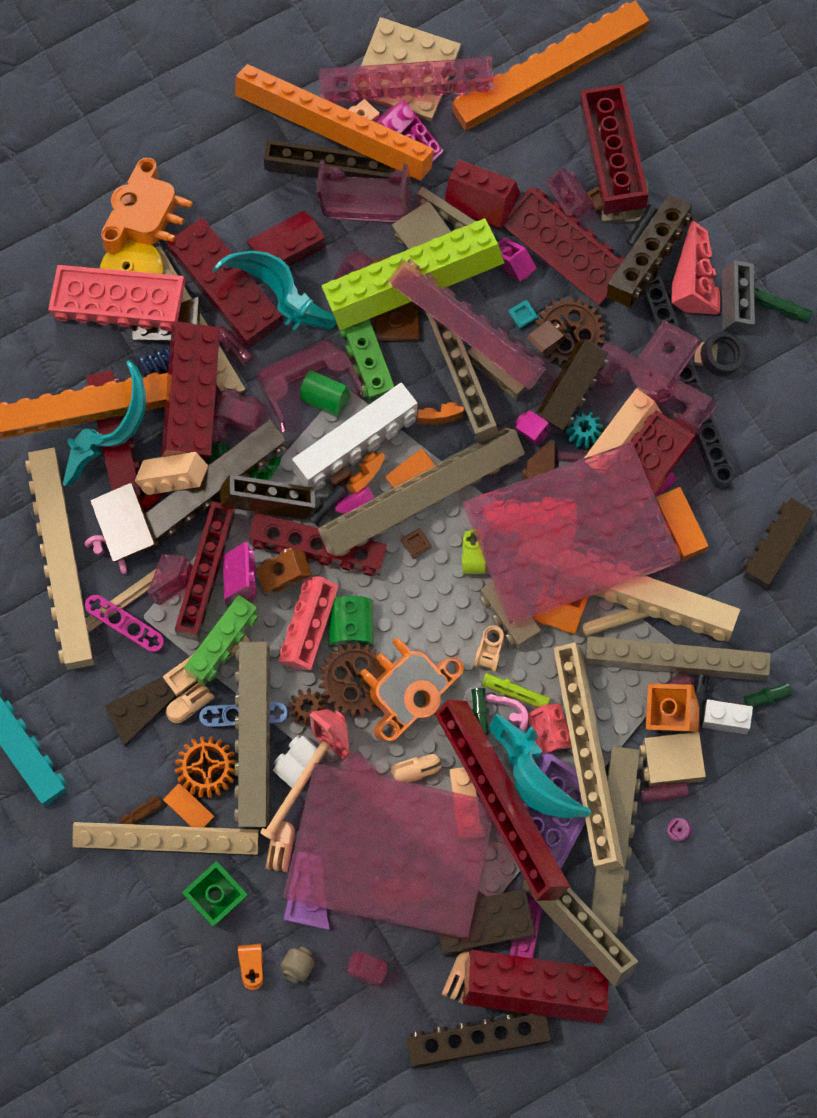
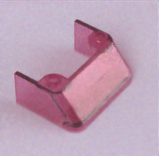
[316,160,411,222]
[257,340,362,432]

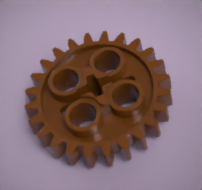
[534,296,606,367]
[318,643,385,717]

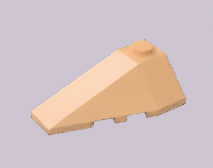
[582,388,661,475]

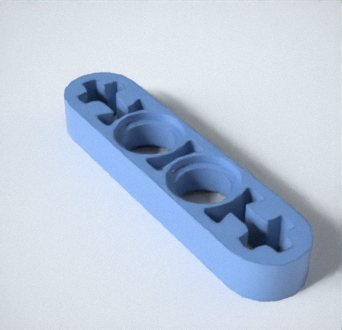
[199,702,289,727]

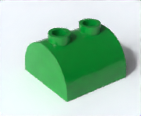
[328,596,374,647]
[182,861,248,928]

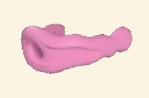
[85,535,127,574]
[486,694,528,732]

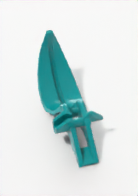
[212,251,337,331]
[63,360,146,486]
[489,714,591,818]

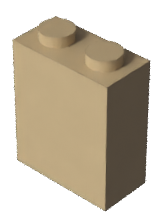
[639,732,706,787]

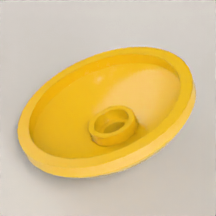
[100,239,164,274]

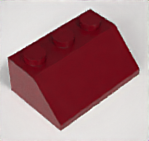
[444,160,521,229]
[247,210,325,266]

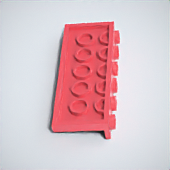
[48,265,186,331]

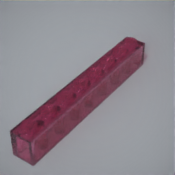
[387,259,546,390]

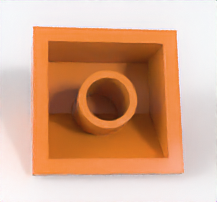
[533,580,590,634]
[646,683,700,732]

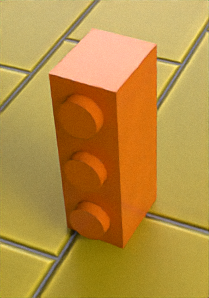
[653,487,709,562]

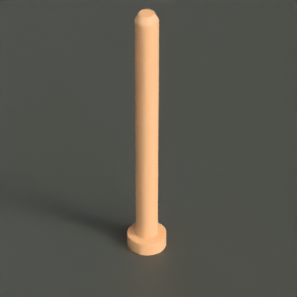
[260,741,329,842]

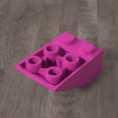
[376,100,443,162]
[223,542,257,605]

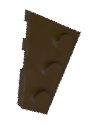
[132,297,201,342]
[105,677,177,746]

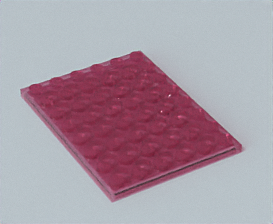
[463,442,681,624]
[283,763,493,938]

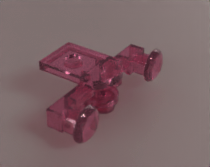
[595,320,717,434]

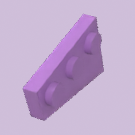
[283,852,329,931]

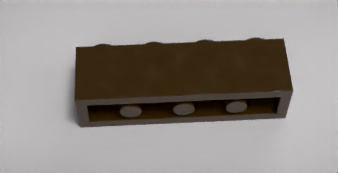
[220,474,315,520]
[743,498,814,590]

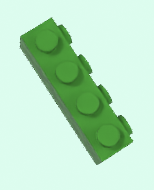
[338,319,394,403]
[184,595,259,686]

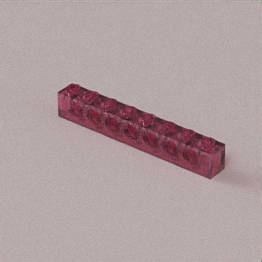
[319,57,494,103]

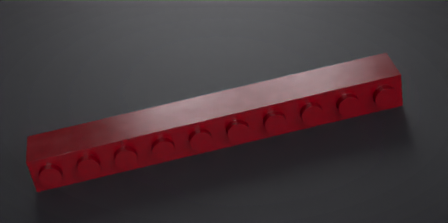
[435,699,570,901]

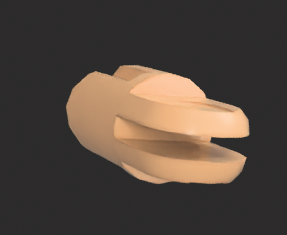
[166,683,215,723]
[391,754,442,785]
[265,821,295,873]
[441,951,470,1004]

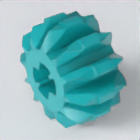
[565,410,603,449]

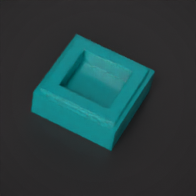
[508,300,538,331]

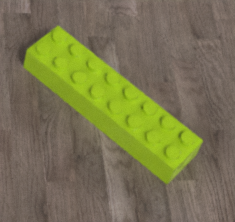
[321,218,504,331]

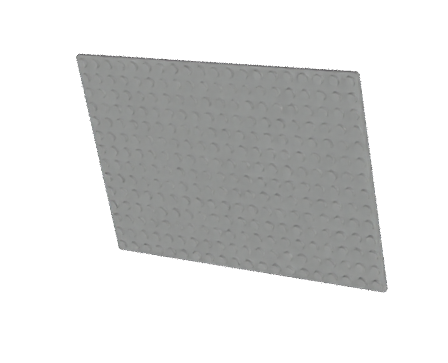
[144,389,681,897]

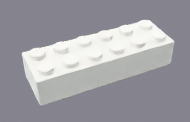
[292,383,417,491]

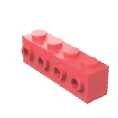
[278,577,339,670]

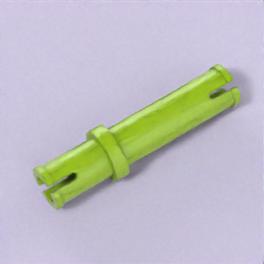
[481,672,550,708]

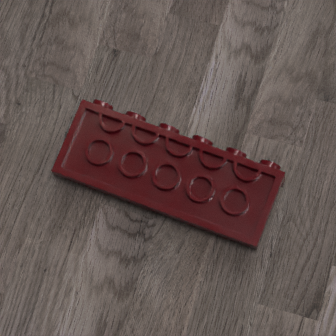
[502,187,624,307]
[577,410,696,546]

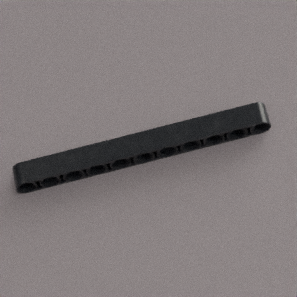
[642,270,734,490]

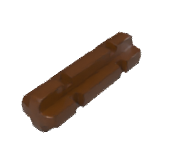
[120,795,163,825]

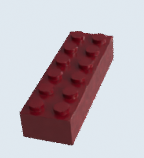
[580,84,648,215]
[167,217,283,349]
[161,321,220,463]
[463,950,609,1024]

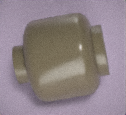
[280,947,315,983]

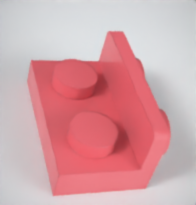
[528,704,572,754]

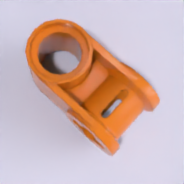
[238,943,264,991]

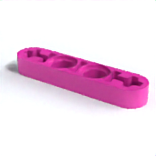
[85,595,163,652]

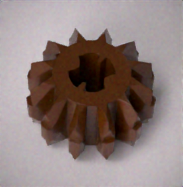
[288,688,326,728]

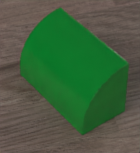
[300,369,351,418]

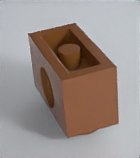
[255,548,312,594]

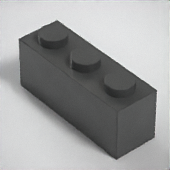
[722,260,755,334]

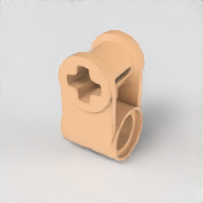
[473,626,504,672]

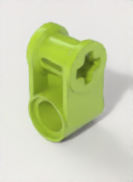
[462,529,485,574]

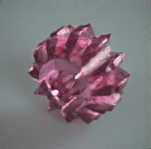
[347,952,388,986]

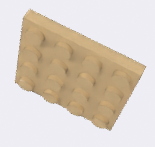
[351,17,461,122]

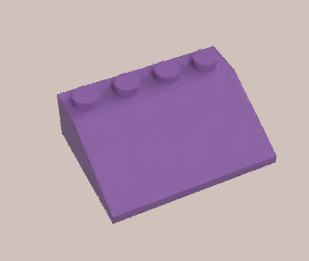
[496,753,586,869]

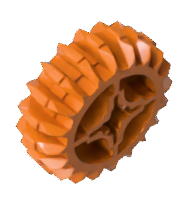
[175,736,237,798]

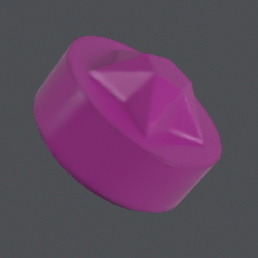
[667,818,692,842]

